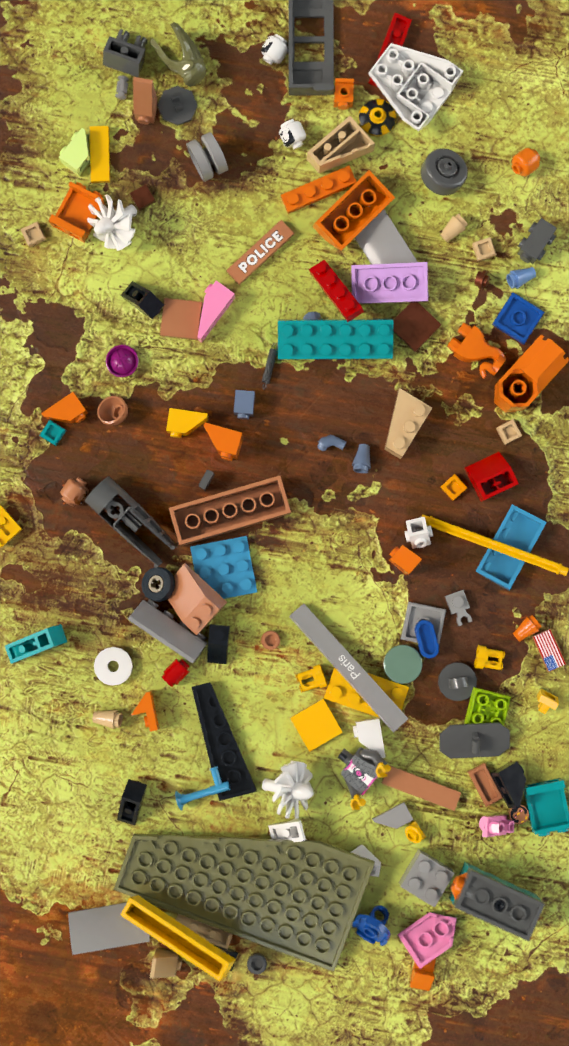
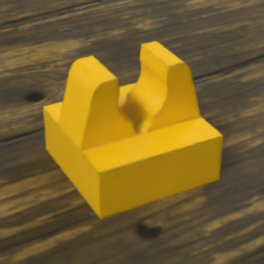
[537,689,559,714]

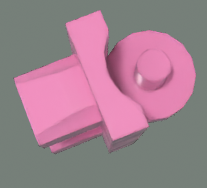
[479,814,514,837]

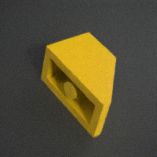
[166,408,209,438]

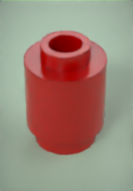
[161,658,190,687]

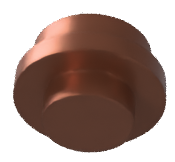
[474,270,490,290]

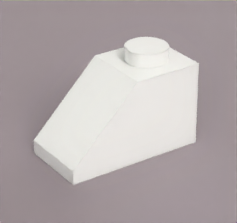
[352,717,386,758]

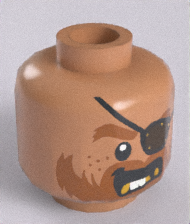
[60,477,89,507]

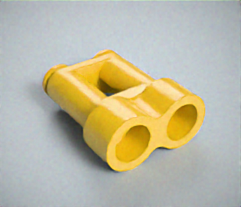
[474,645,505,670]
[295,664,328,693]

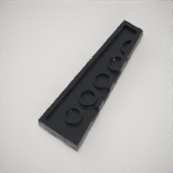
[192,682,257,801]

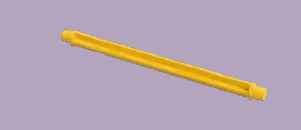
[422,514,569,576]

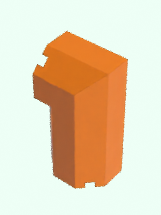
[494,335,569,413]

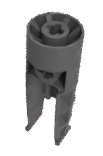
[85,476,179,568]

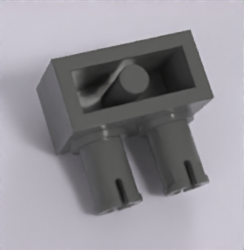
[103,29,148,77]

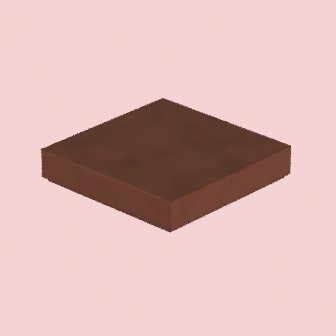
[393,302,442,352]

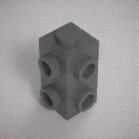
[518,218,557,264]

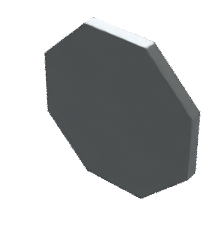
[157,86,198,126]

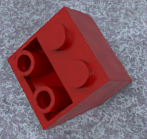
[464,452,519,502]

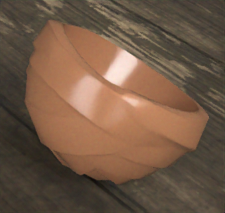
[97,396,128,426]

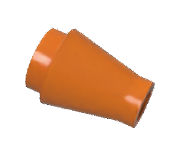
[513,615,542,642]

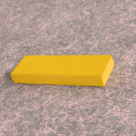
[89,126,110,183]

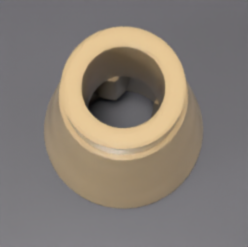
[440,214,468,242]
[92,710,123,729]

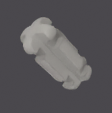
[115,75,129,100]

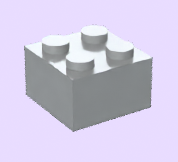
[399,849,455,908]

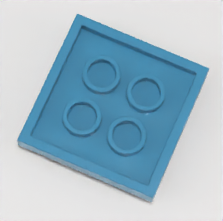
[190,536,257,599]

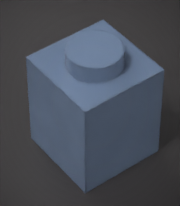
[234,390,255,419]

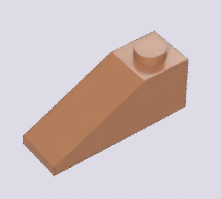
[133,77,158,125]

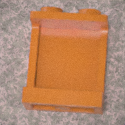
[48,181,106,243]

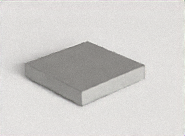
[400,602,446,644]

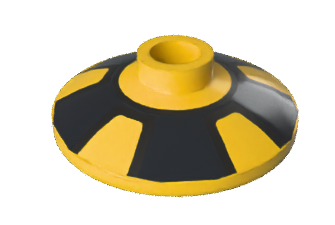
[359,99,396,136]

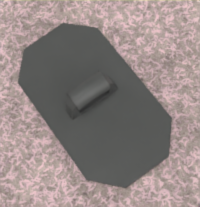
[439,723,510,759]

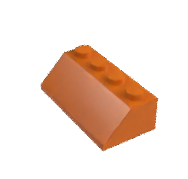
[312,170,395,251]

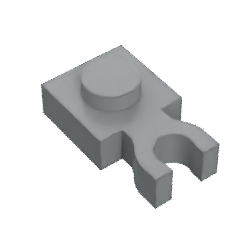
[444,590,472,626]

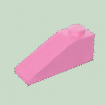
[197,280,235,343]

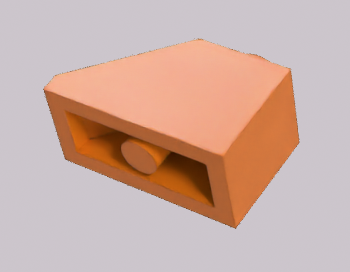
[41,392,88,424]
[389,545,422,575]

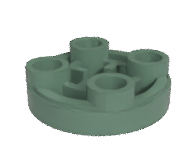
[383,645,422,684]

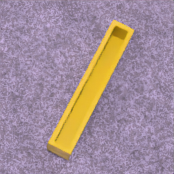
[121,895,236,981]

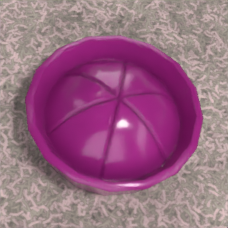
[105,344,139,377]

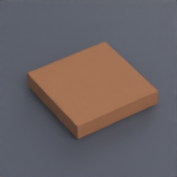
[160,298,202,340]

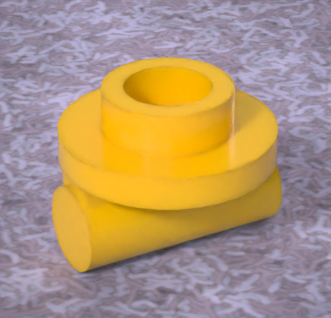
[405,820,426,843]

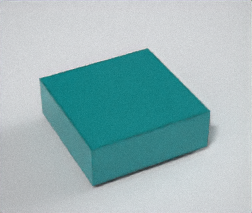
[39,420,66,446]

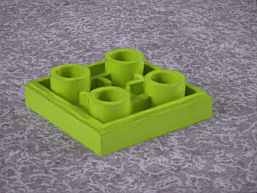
[464,687,511,726]

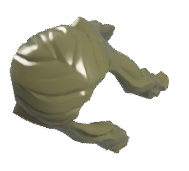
[151,22,206,87]

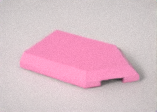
[397,912,457,969]

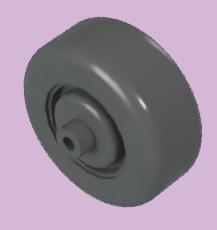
[421,148,468,196]

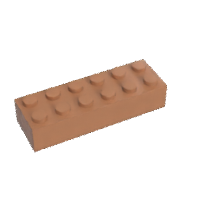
[169,475,291,546]

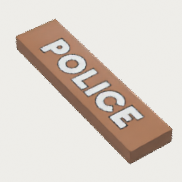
[226,220,294,285]

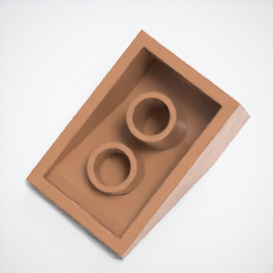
[168,563,227,635]

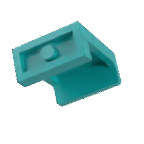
[524,778,569,837]

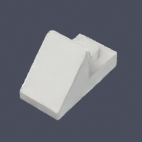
[268,818,306,842]

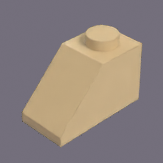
[150,948,182,979]

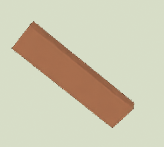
[381,765,461,811]

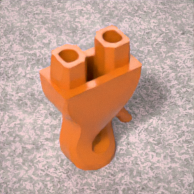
[447,323,506,379]

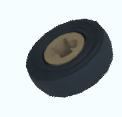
[141,567,175,602]

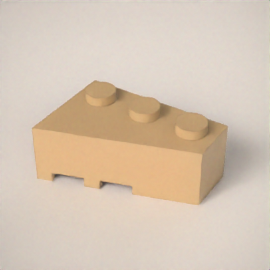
[307,116,375,174]
[384,388,432,459]

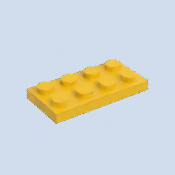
[324,667,409,718]

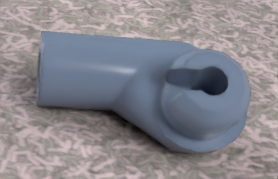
[317,435,346,451]

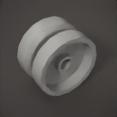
[186,132,228,182]

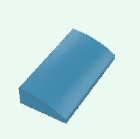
[476,504,547,591]

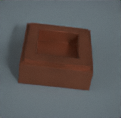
[130,184,155,211]

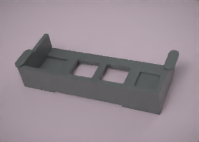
[289,0,334,96]

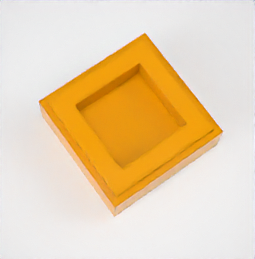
[441,474,468,501]

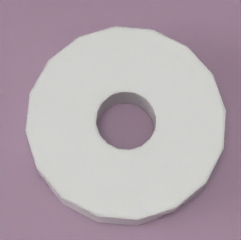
[94,647,133,686]

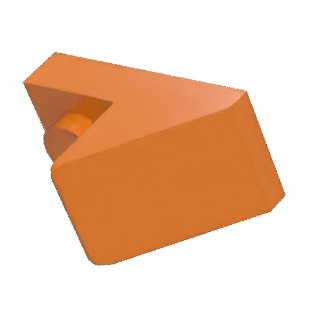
[131,691,159,732]
[410,958,436,991]

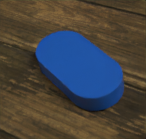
[414,620,439,658]

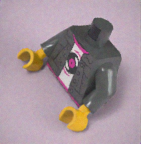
[337,747,391,810]

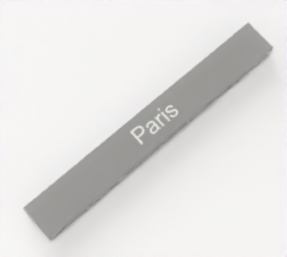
[289,604,408,733]

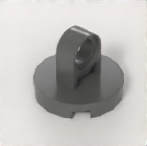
[438,662,477,701]

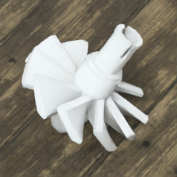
[87,194,137,251]
[262,761,314,819]

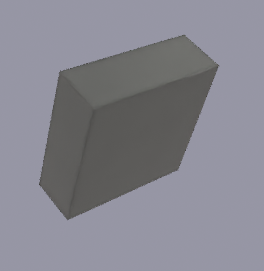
[199,470,215,491]

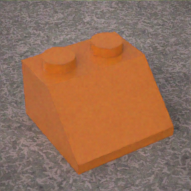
[204,422,243,461]

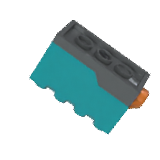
[449,862,545,941]

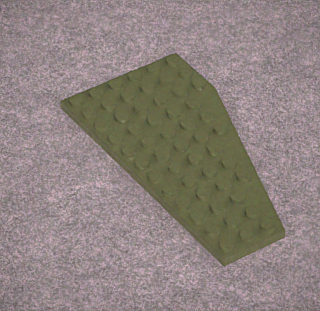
[113,833,375,972]

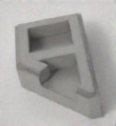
[372,802,413,829]

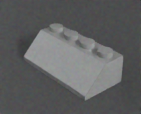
[128,599,208,663]

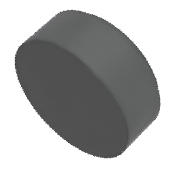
[247,953,267,974]

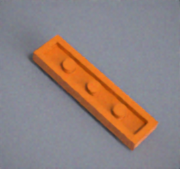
[280,165,357,214]

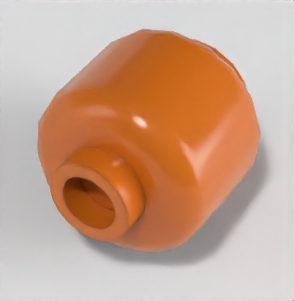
[512,148,540,177]

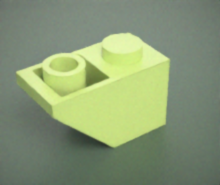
[59,128,90,176]

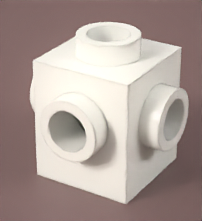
[404,517,433,549]

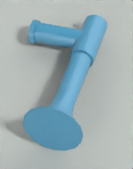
[175,766,231,811]

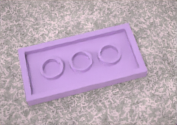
[351,262,428,304]

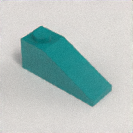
[5,624,67,664]

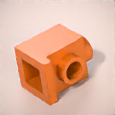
[334,78,354,110]

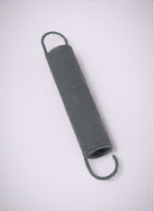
[262,343,278,390]

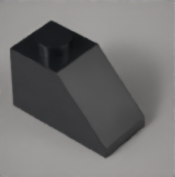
[120,281,164,319]
[207,624,230,664]
[490,762,526,808]
[117,779,147,826]

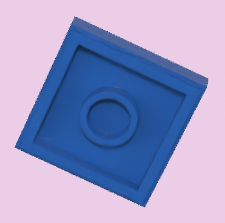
[492,292,545,345]

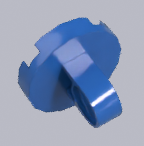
[352,905,391,946]

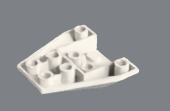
[369,43,463,132]

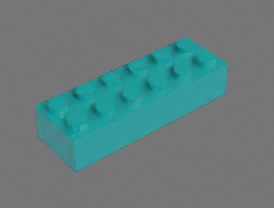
[278,319,394,359]

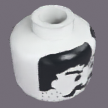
[261,34,288,65]
[279,119,307,149]

